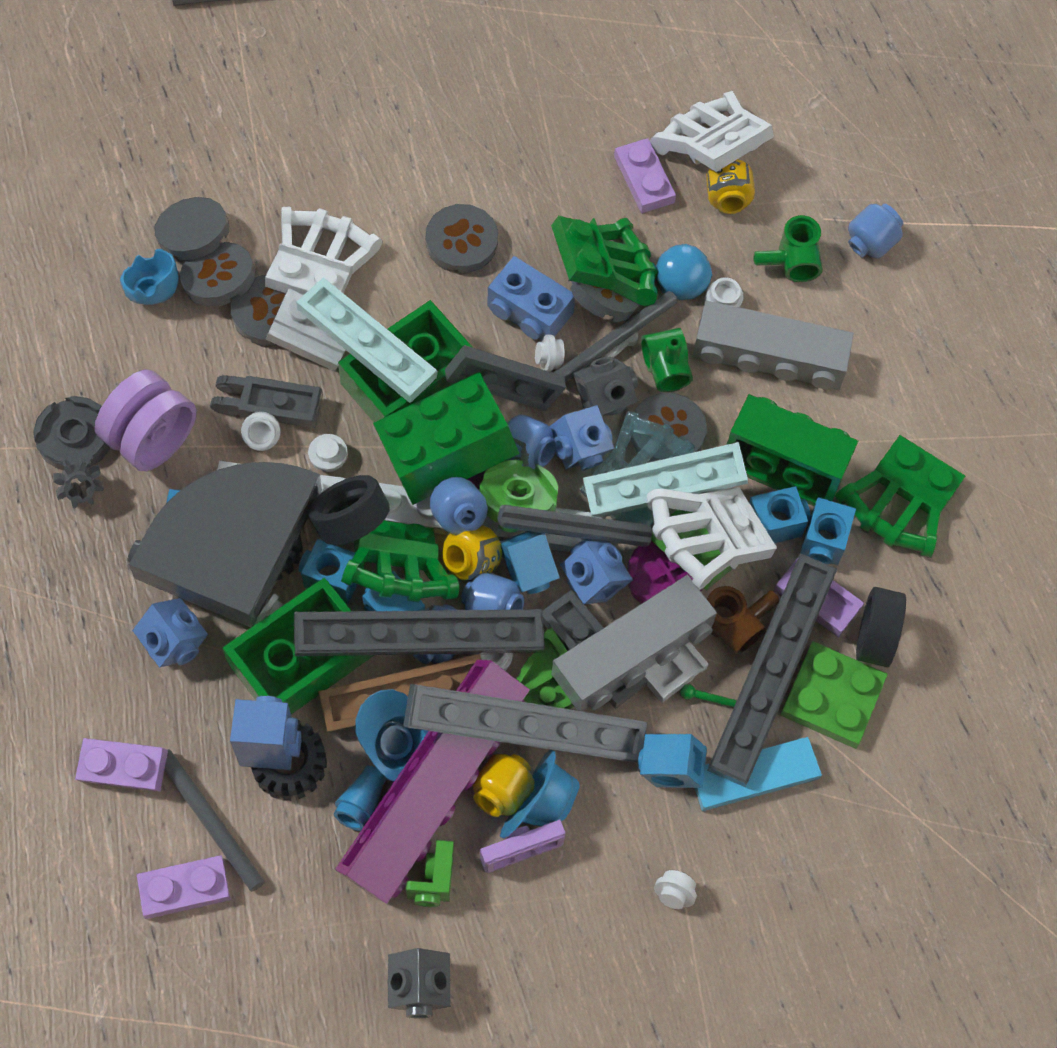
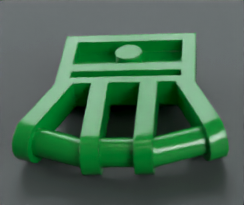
[551,215,658,306]
[835,435,966,558]
[341,520,459,602]

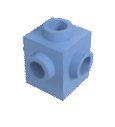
[550,405,614,471]
[560,539,633,604]
[132,598,208,668]

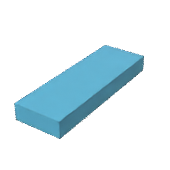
[694,737,822,811]

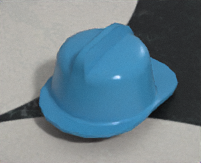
[356,689,428,781]
[500,749,580,839]

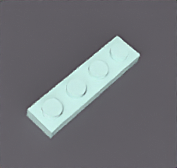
[296,277,437,403]
[583,442,748,518]

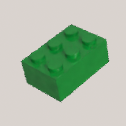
[338,300,473,422]
[373,372,519,505]
[727,394,859,506]
[222,577,375,715]

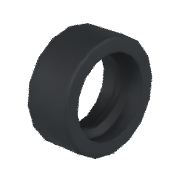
[309,475,390,545]
[856,587,907,668]

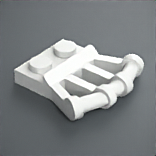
[650,91,774,172]
[265,207,382,295]
[647,487,777,589]

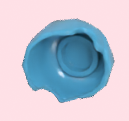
[656,244,712,300]
[120,249,179,305]

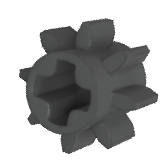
[53,456,104,508]

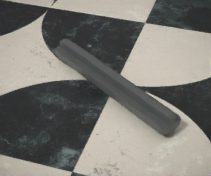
[498,505,652,547]

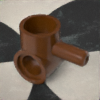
[707,586,780,655]

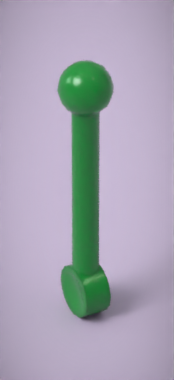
[680,684,737,708]

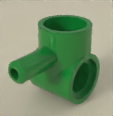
[753,215,823,282]
[641,328,693,392]

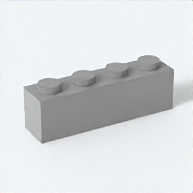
[692,300,854,390]
[551,575,717,711]

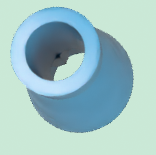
[334,765,387,831]

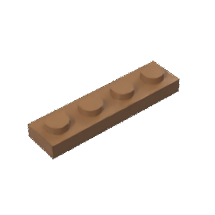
[319,654,482,732]

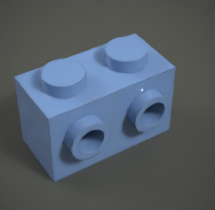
[487,256,575,341]
[230,696,301,770]

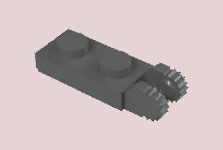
[210,375,323,428]

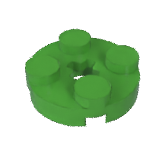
[479,460,558,533]

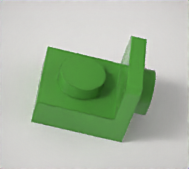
[406,840,454,907]

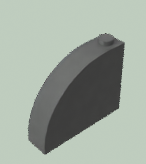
[128,462,322,627]

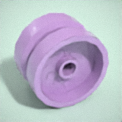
[95,369,197,471]

